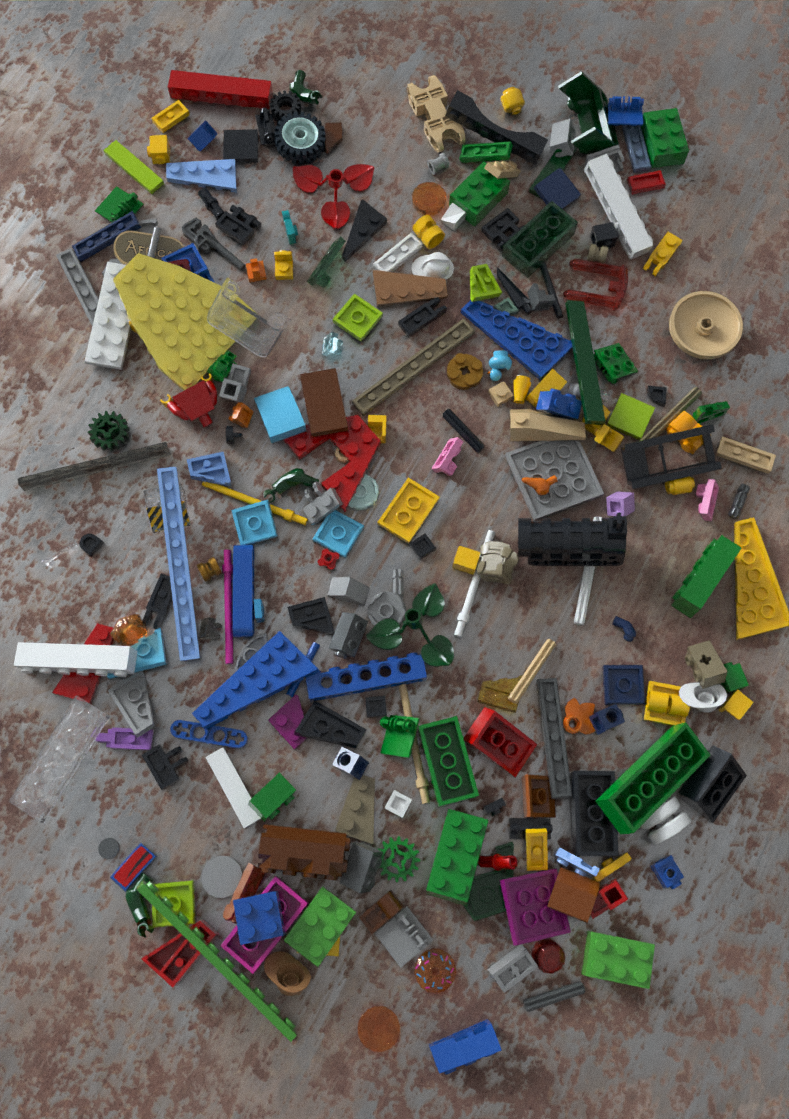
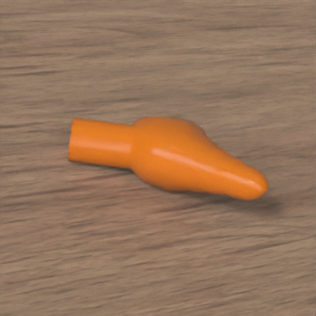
[522,475,558,496]

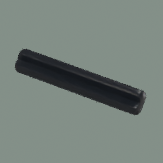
[443,409,485,453]

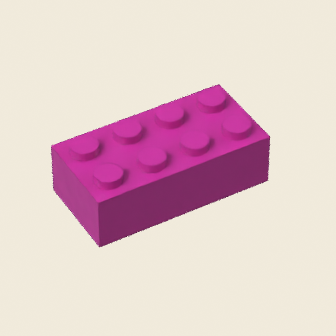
[220,876,309,974]

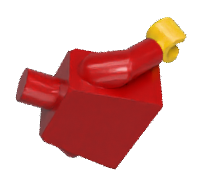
[160,374,217,428]

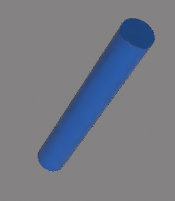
[286,642,320,697]

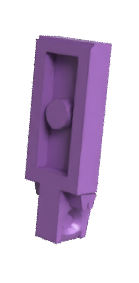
[95,727,154,750]

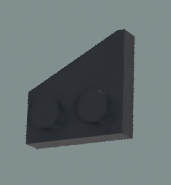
[287,597,335,634]

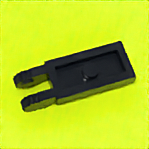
[398,297,447,338]
[142,573,172,629]

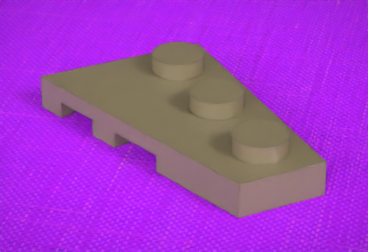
[335,775,375,845]

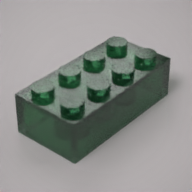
[502,201,578,278]

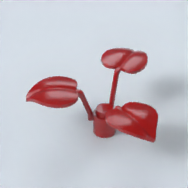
[293,164,374,229]

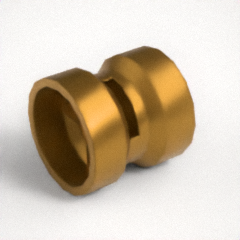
[197,557,222,582]

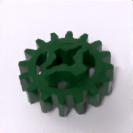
[88,411,130,451]

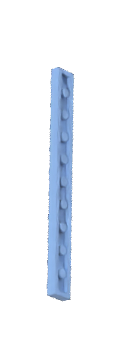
[157,467,200,661]

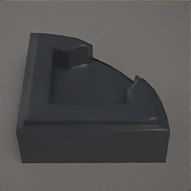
[647,385,667,406]

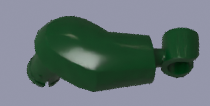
[289,70,323,105]
[263,468,319,503]
[125,872,154,938]

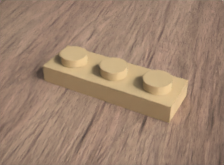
[484,160,521,178]
[715,436,776,474]

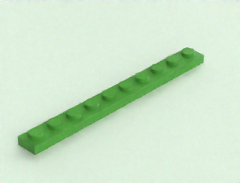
[137,880,297,1042]

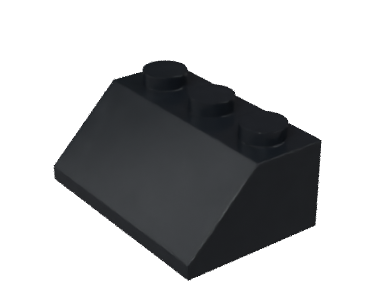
[678,746,747,823]

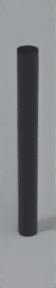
[536,254,563,319]

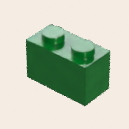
[248,772,296,822]

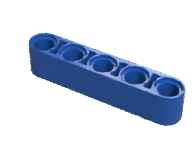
[233,545,254,637]

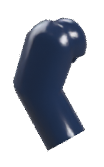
[612,616,637,642]

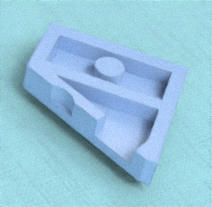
[553,847,600,877]

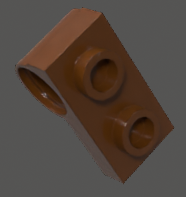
[359,890,404,934]

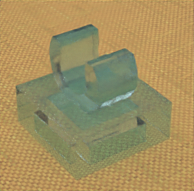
[322,332,343,357]

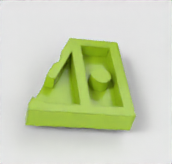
[470,264,502,302]

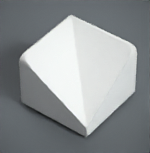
[441,203,466,231]

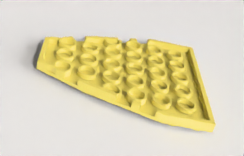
[113,253,259,391]

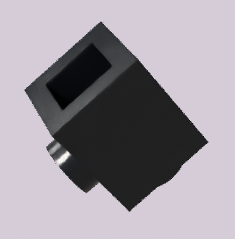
[590,222,619,249]

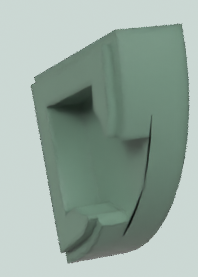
[494,297,519,316]

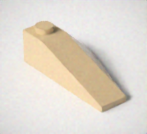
[510,409,586,441]

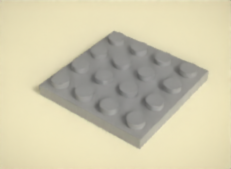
[505,440,604,521]

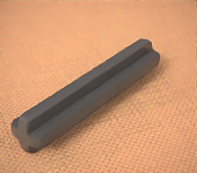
[523,981,585,1012]

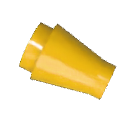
[513,375,531,404]

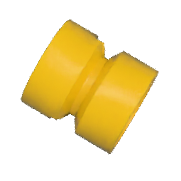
[412,215,445,249]

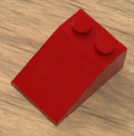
[463,707,537,778]

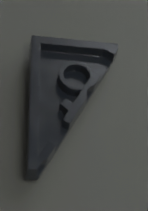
[342,199,387,262]

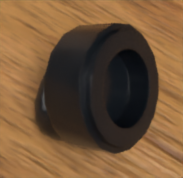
[226,426,243,444]

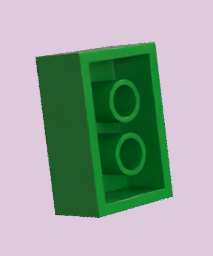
[641,108,689,169]
[449,161,510,227]

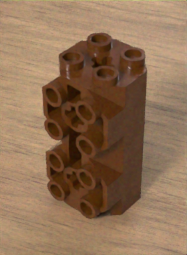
[258,824,351,881]

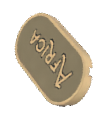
[114,231,184,265]

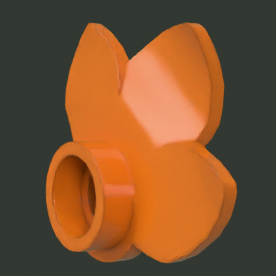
[563,698,595,734]

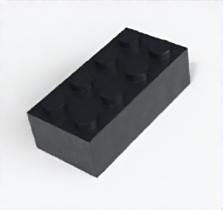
[570,771,619,857]

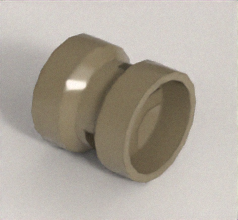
[587,244,608,265]

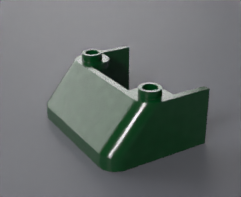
[558,71,619,155]

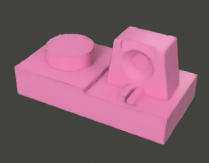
[432,437,463,476]
[696,479,719,521]

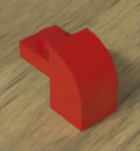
[591,879,628,919]

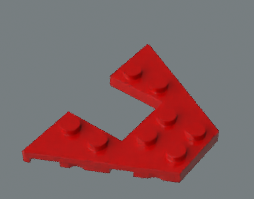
[283,415,381,512]

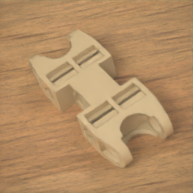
[407,75,465,153]

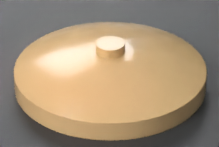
[669,291,743,359]

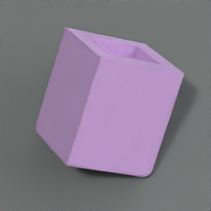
[606,491,635,516]

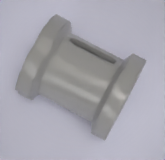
[427,153,449,175]

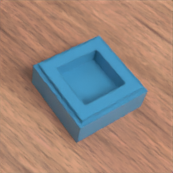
[254,599,265,623]

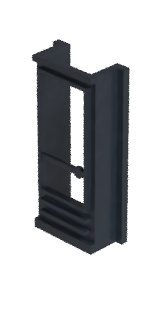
[621,424,722,489]

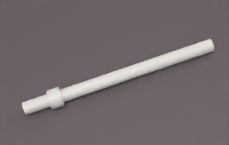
[454,530,495,638]

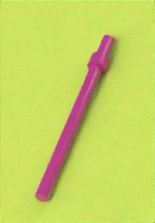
[222,550,233,664]

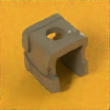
[477,541,520,585]

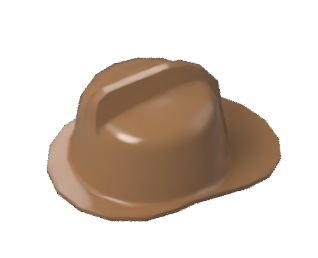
[264,951,311,996]

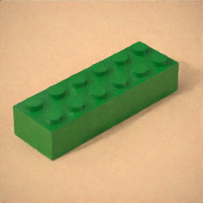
[596,723,710,835]

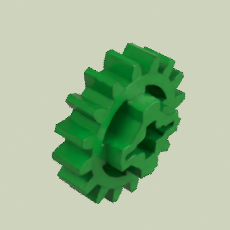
[378,836,420,883]

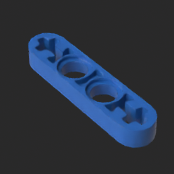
[170,720,248,749]

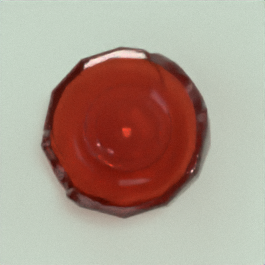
[531,939,566,974]

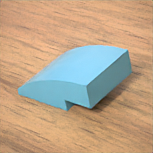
[254,386,306,443]

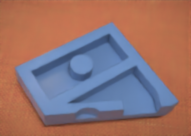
[187,452,232,486]

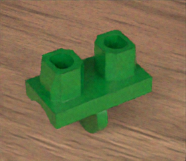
[207,350,237,382]

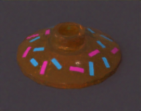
[414,949,456,993]

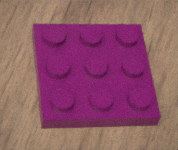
[500,868,571,946]

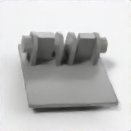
[375,906,433,968]

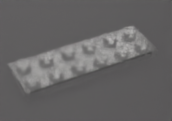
[9,695,110,823]

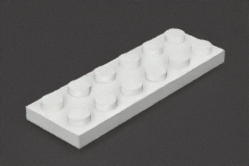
[85,262,131,370]

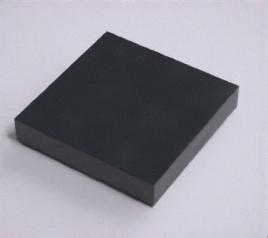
[223,129,258,163]

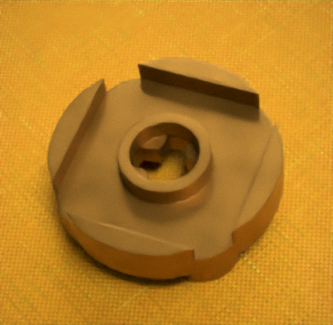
[447,353,483,390]

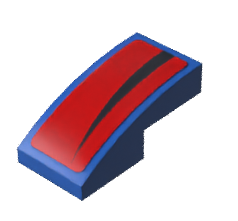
[110,843,156,892]

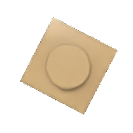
[488,381,514,407]

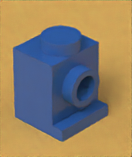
[650,855,684,890]

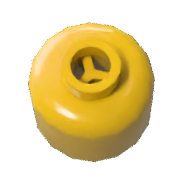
[501,87,525,115]

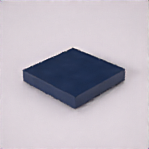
[534,168,581,215]
[602,665,645,705]

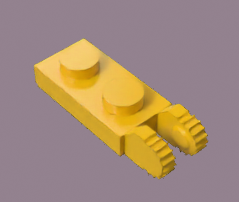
[643,231,683,276]

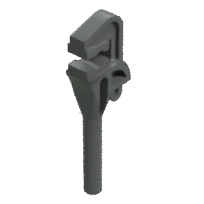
[182,217,246,270]

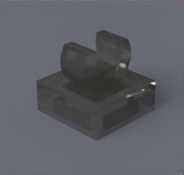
[198,617,222,640]

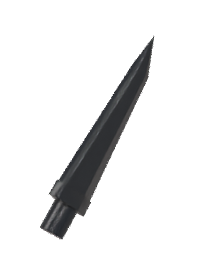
[497,267,533,315]

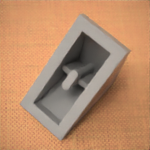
[327,577,370,606]

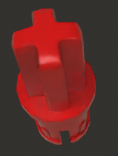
[478,853,517,871]

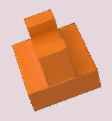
[246,258,267,283]
[228,402,254,428]

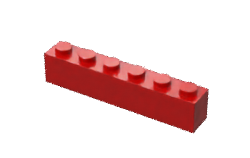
[167,70,273,109]

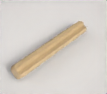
[508,639,556,704]

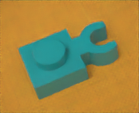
[282,210,298,245]

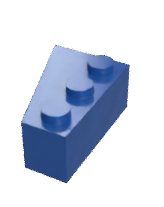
[429,1019,502,1075]

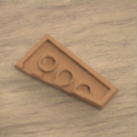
[372,270,448,307]

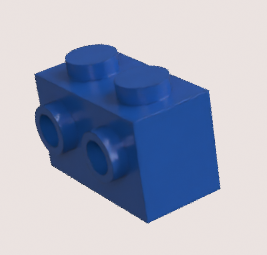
[536,389,582,419]

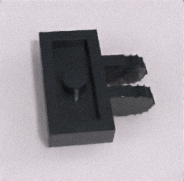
[142,744,188,790]

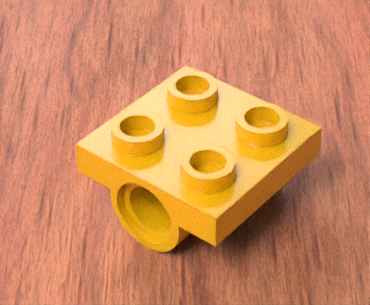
[643,681,690,726]

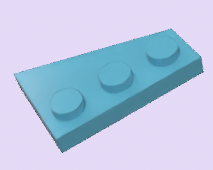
[107,627,167,679]

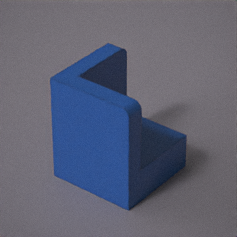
[188,120,218,151]

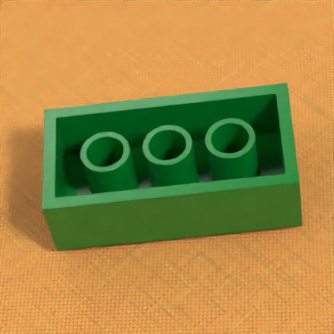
[671,535,741,619]
[417,716,479,808]
[426,809,488,906]

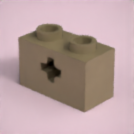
[685,640,727,689]

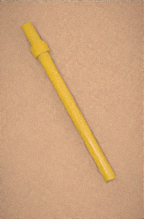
[202,481,308,526]

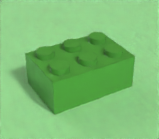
[284,886,356,968]
[581,931,655,989]

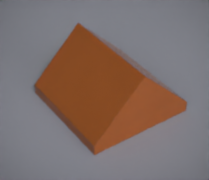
[522,774,556,818]
[547,867,600,923]

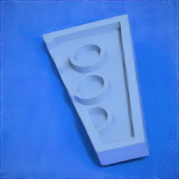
[166,159,237,193]

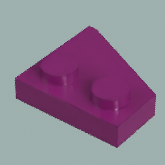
[268,694,308,750]

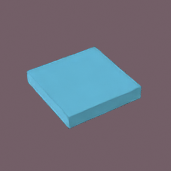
[231,500,278,545]
[312,510,364,559]

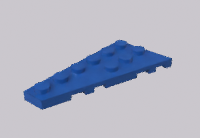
[461,300,573,381]
[192,631,320,729]

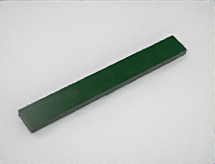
[565,300,606,425]

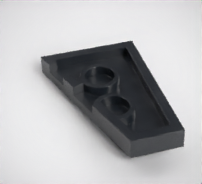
[294,700,367,748]

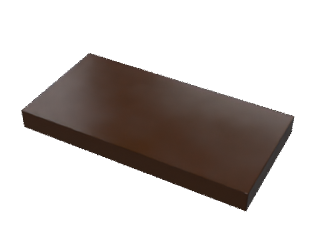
[300,368,348,437]

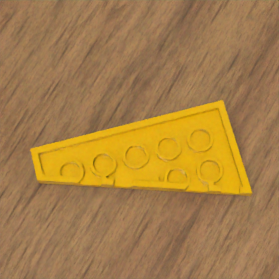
[734,517,789,640]

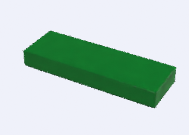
[459,142,513,163]

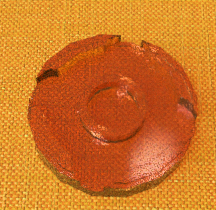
[412,182,446,215]
[358,1006,400,1052]

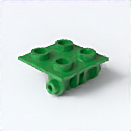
[95,186,144,222]
[594,343,638,385]
[380,715,420,758]

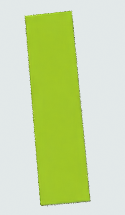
[103,140,164,194]

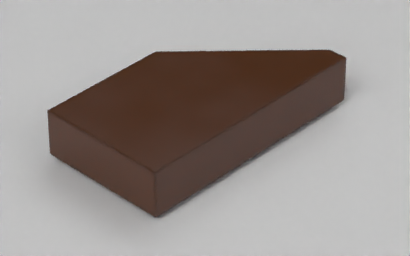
[325,122,343,154]

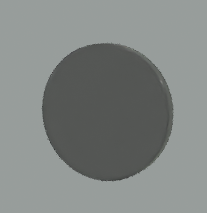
[98,838,119,859]

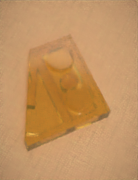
[477,675,523,713]

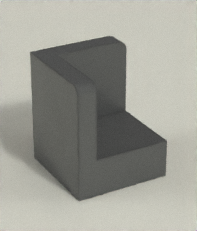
[527,283,556,311]

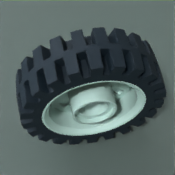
[275,112,326,164]

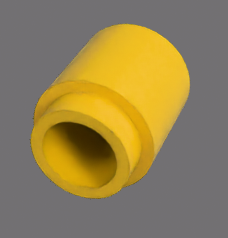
[665,476,695,495]

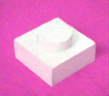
[384,790,412,818]

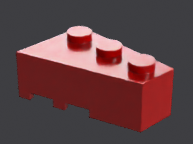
[141,920,220,988]

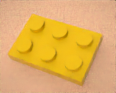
[377,477,440,544]

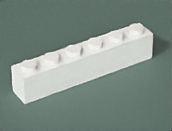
[584,154,653,260]
[14,642,137,677]

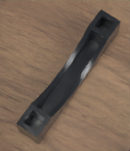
[445,90,548,165]

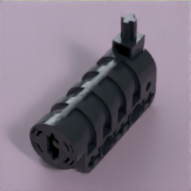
[518,512,627,566]

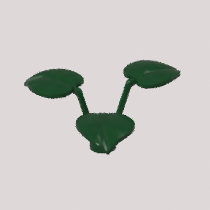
[366,583,454,667]

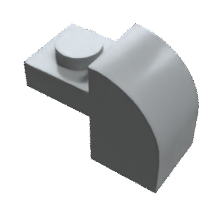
[219,364,251,402]

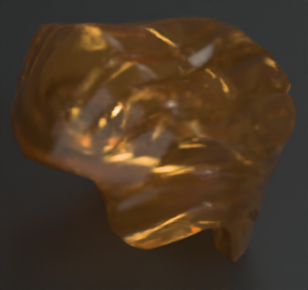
[110,614,148,646]

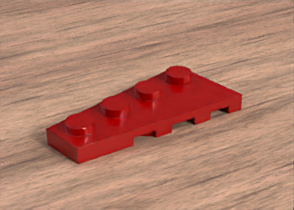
[52,623,117,704]

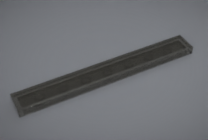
[17,442,171,491]

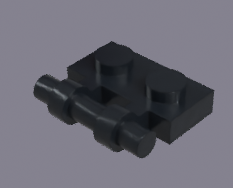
[215,205,262,245]
[481,208,527,251]

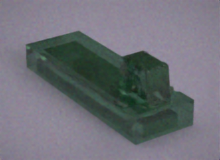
[307,236,346,288]

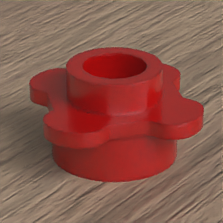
[318,549,340,570]

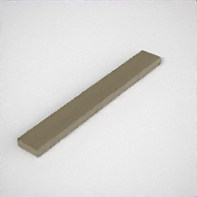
[352,318,475,417]

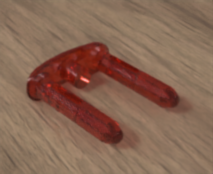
[563,259,628,311]

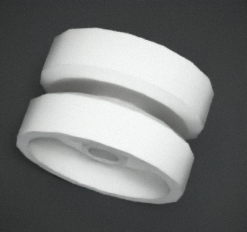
[641,796,692,845]

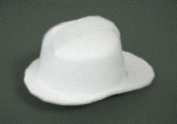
[411,252,454,280]
[679,683,727,713]

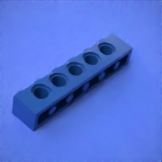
[305,653,427,702]

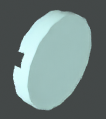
[348,474,379,510]

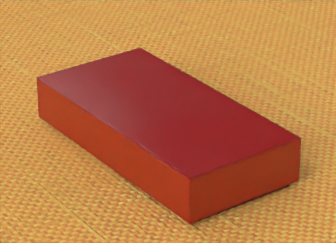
[627,170,666,195]

